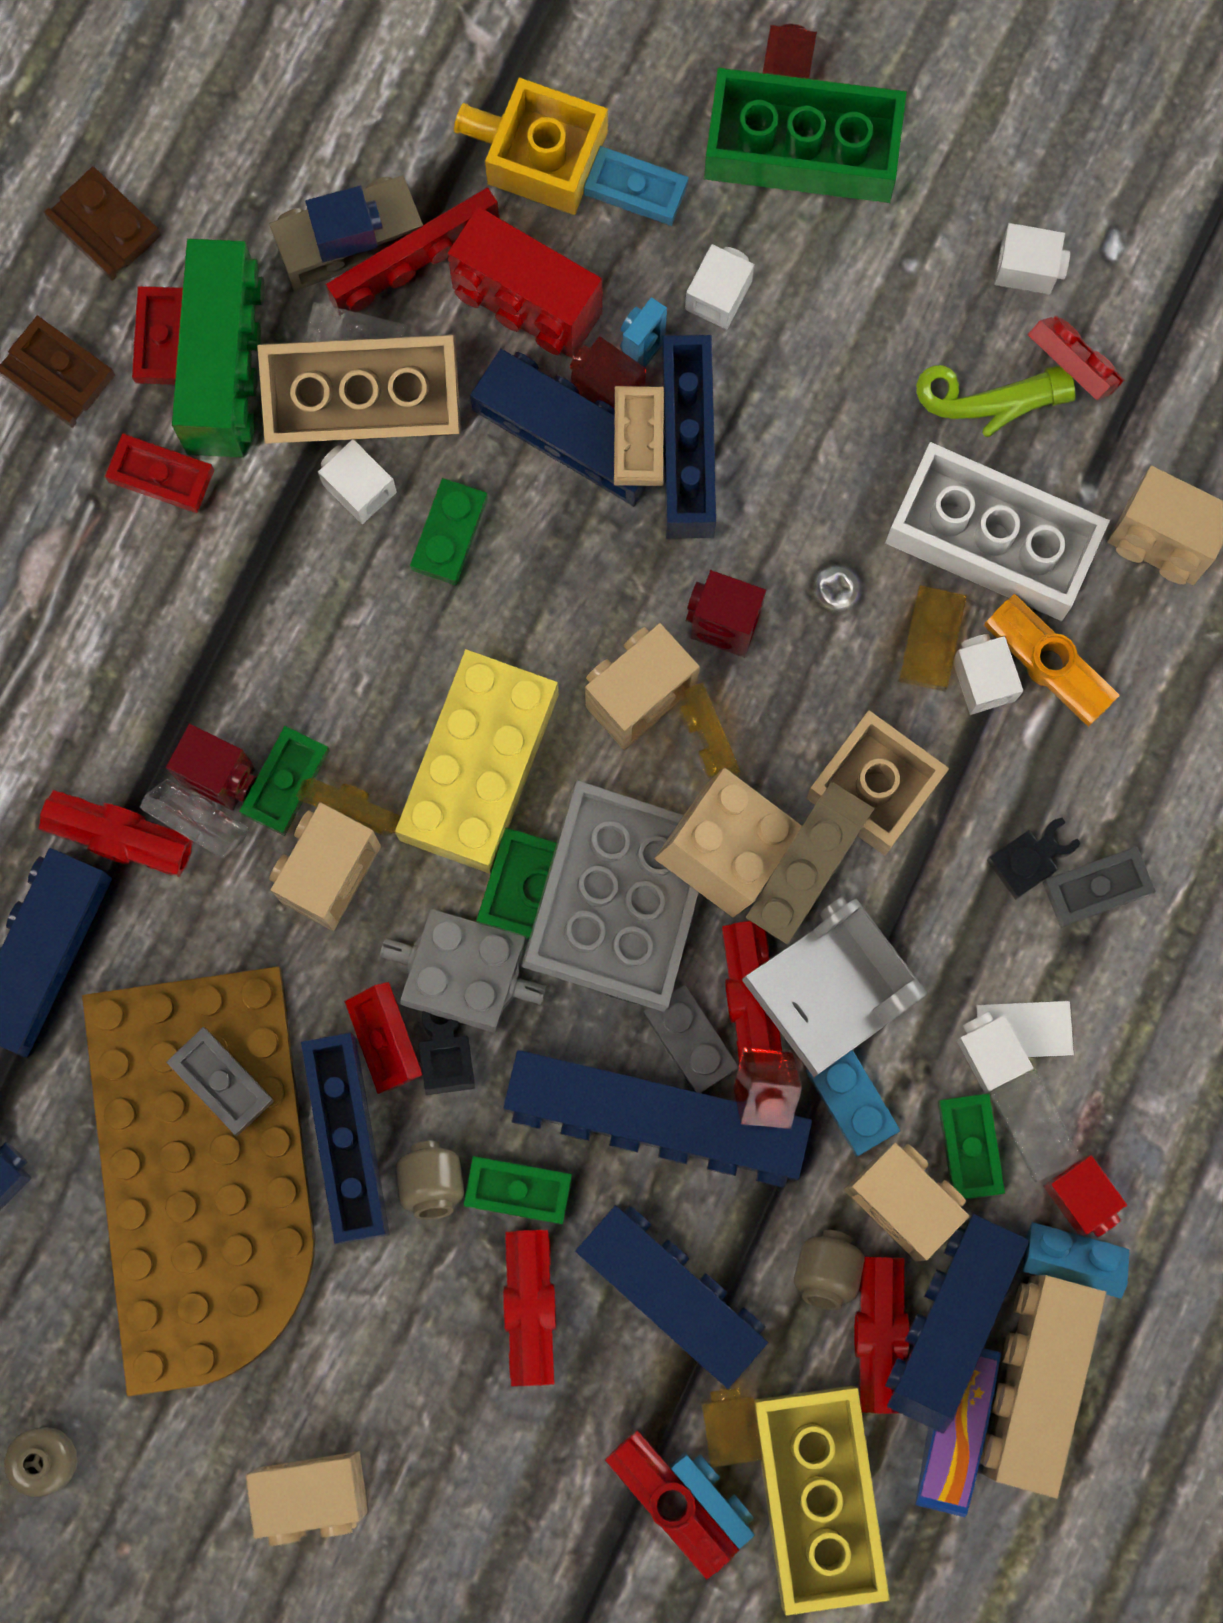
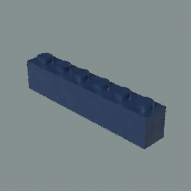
[503,1050,812,1188]

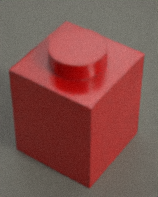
[1043,1155,1128,1237]

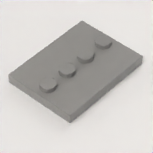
[521,780,699,1012]

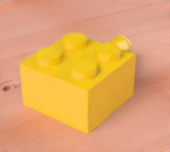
[454,77,608,215]

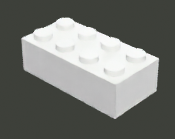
[885,442,1110,621]

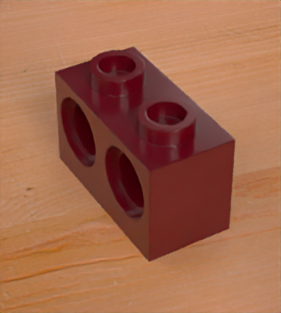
[686,570,766,658]
[166,723,257,811]

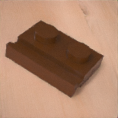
[44,166,161,281]
[0,315,115,428]

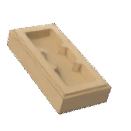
[614,386,664,486]

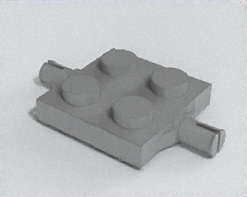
[380,909,547,1033]

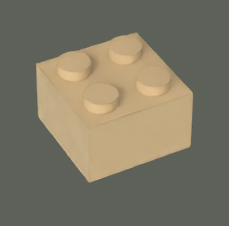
[1107,465,1223,586]
[585,623,700,750]
[806,710,949,856]
[654,767,802,917]
[269,802,381,932]
[844,1143,970,1261]
[246,1451,368,1546]

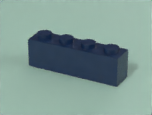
[662,335,716,539]
[470,348,665,507]
[0,848,112,1057]
[301,1033,390,1245]
[575,1205,769,1389]
[885,1214,1029,1434]

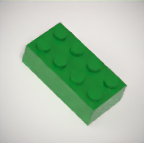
[704,68,907,203]
[172,238,265,458]

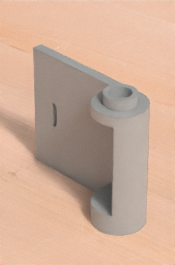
[742,896,928,1077]

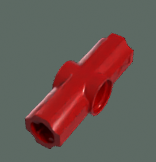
[38,790,194,877]
[721,921,785,1075]
[503,1230,556,1387]
[854,1257,909,1414]
[604,1430,740,1580]

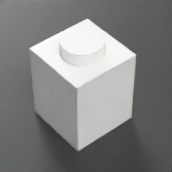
[994,223,1070,295]
[685,244,755,330]
[318,439,397,525]
[952,634,1023,715]
[957,1012,1034,1094]

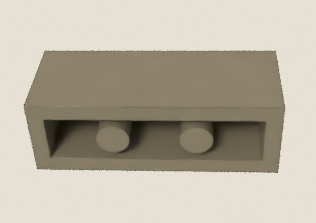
[269,175,423,291]
[745,782,875,945]

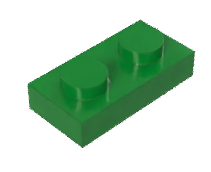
[410,478,488,586]
[239,726,330,836]
[937,1093,1005,1199]
[464,1156,572,1225]

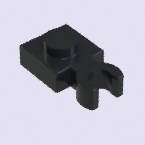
[987,818,1080,900]
[419,1011,475,1096]

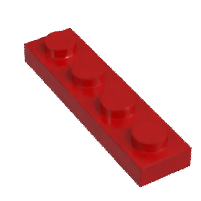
[325,187,499,316]

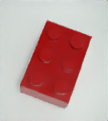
[447,206,603,359]

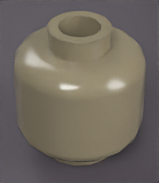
[395,1141,464,1220]
[794,1230,864,1310]
[4,1427,77,1497]

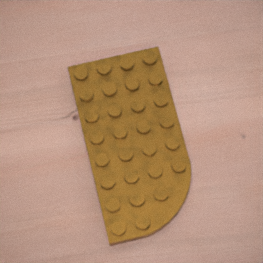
[82,966,315,1397]

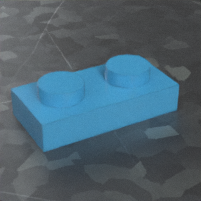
[584,146,689,226]
[620,297,667,378]
[805,1050,901,1157]
[1023,1222,1129,1298]
[670,1452,755,1549]

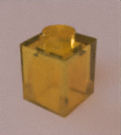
[701,1387,762,1467]

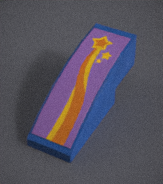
[915,1348,1001,1517]

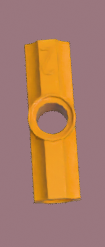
[984,594,1120,727]

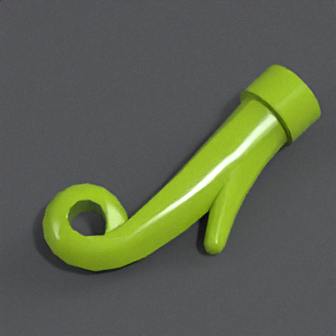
[916,365,1076,437]

